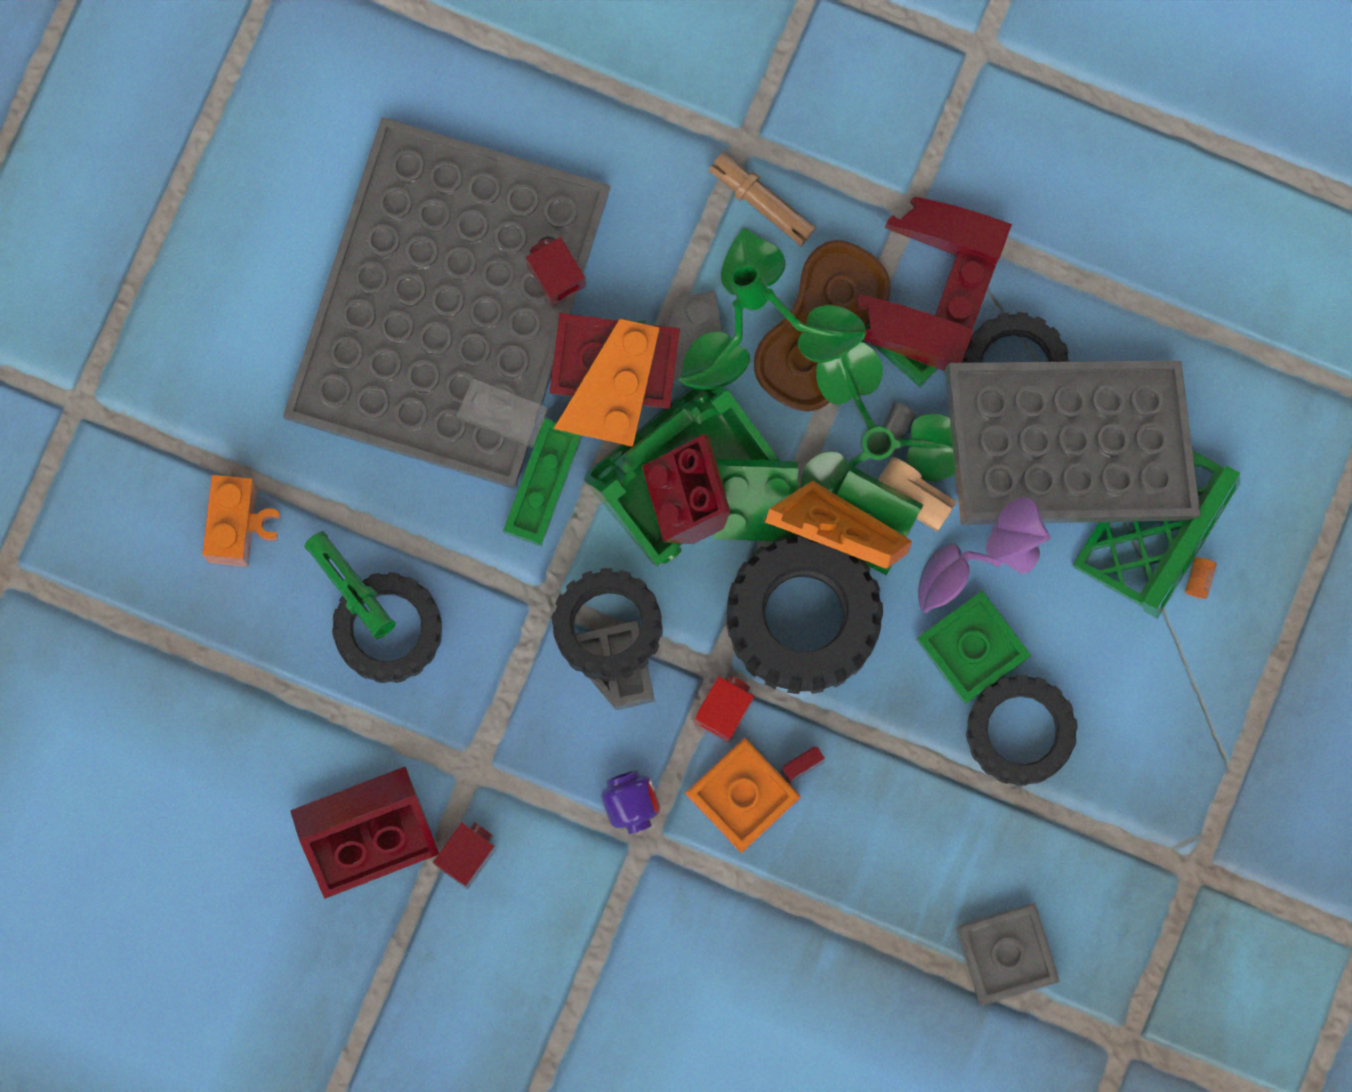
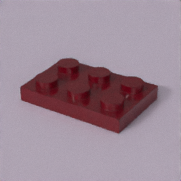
[549,313,680,409]

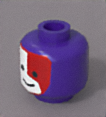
[601,770,660,834]

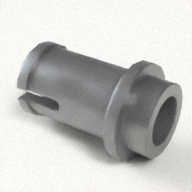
[882,402,916,457]

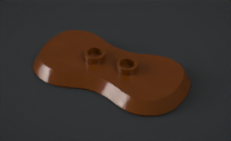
[754,240,891,412]

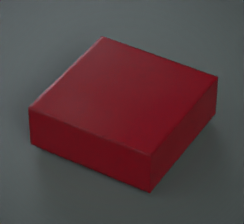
[782,746,825,784]

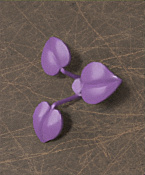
[918,484,1051,614]

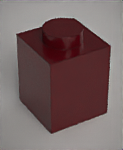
[526,237,586,307]
[432,822,497,889]

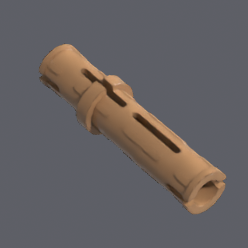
[708,151,817,247]

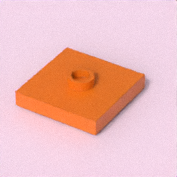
[685,738,801,854]

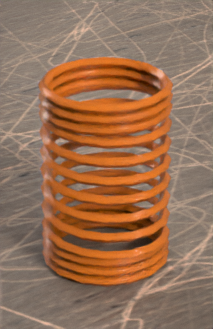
[1184,557,1217,599]

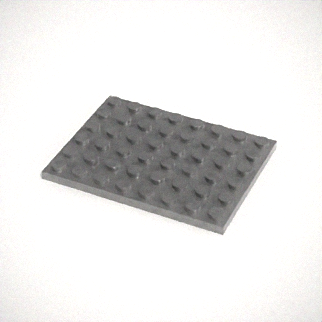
[283,117,611,489]

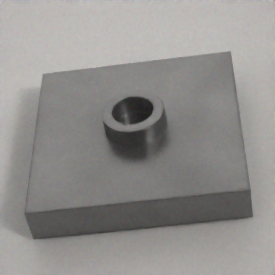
[955,903,1060,1007]

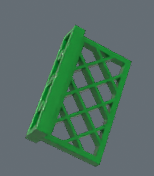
[1073,450,1240,619]

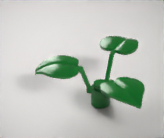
[678,228,867,389]
[800,342,956,495]

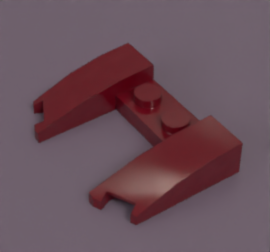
[856,196,1012,371]

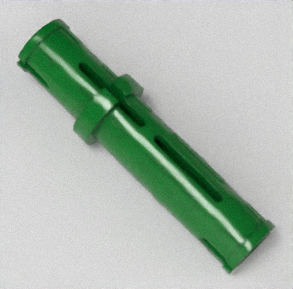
[304,531,396,639]

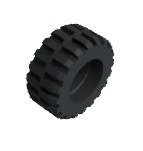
[726,535,883,694]

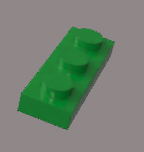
[503,418,583,547]

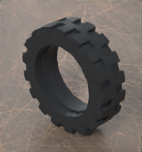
[962,312,1070,363]
[552,568,663,681]
[332,572,442,683]
[966,675,1078,786]

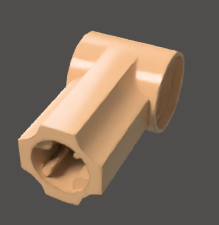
[877,457,957,532]

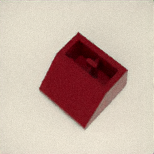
[642,435,730,544]

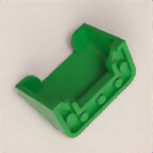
[584,386,780,566]

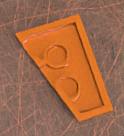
[554,318,660,447]
[765,481,912,569]

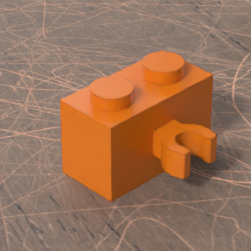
[202,475,281,567]

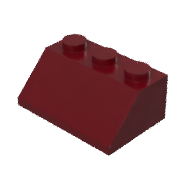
[290,766,439,899]

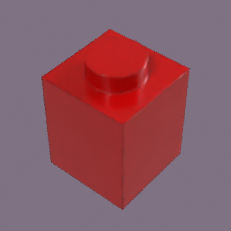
[694,675,754,743]

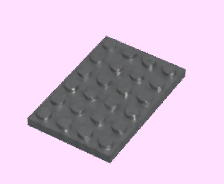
[945,361,1200,525]

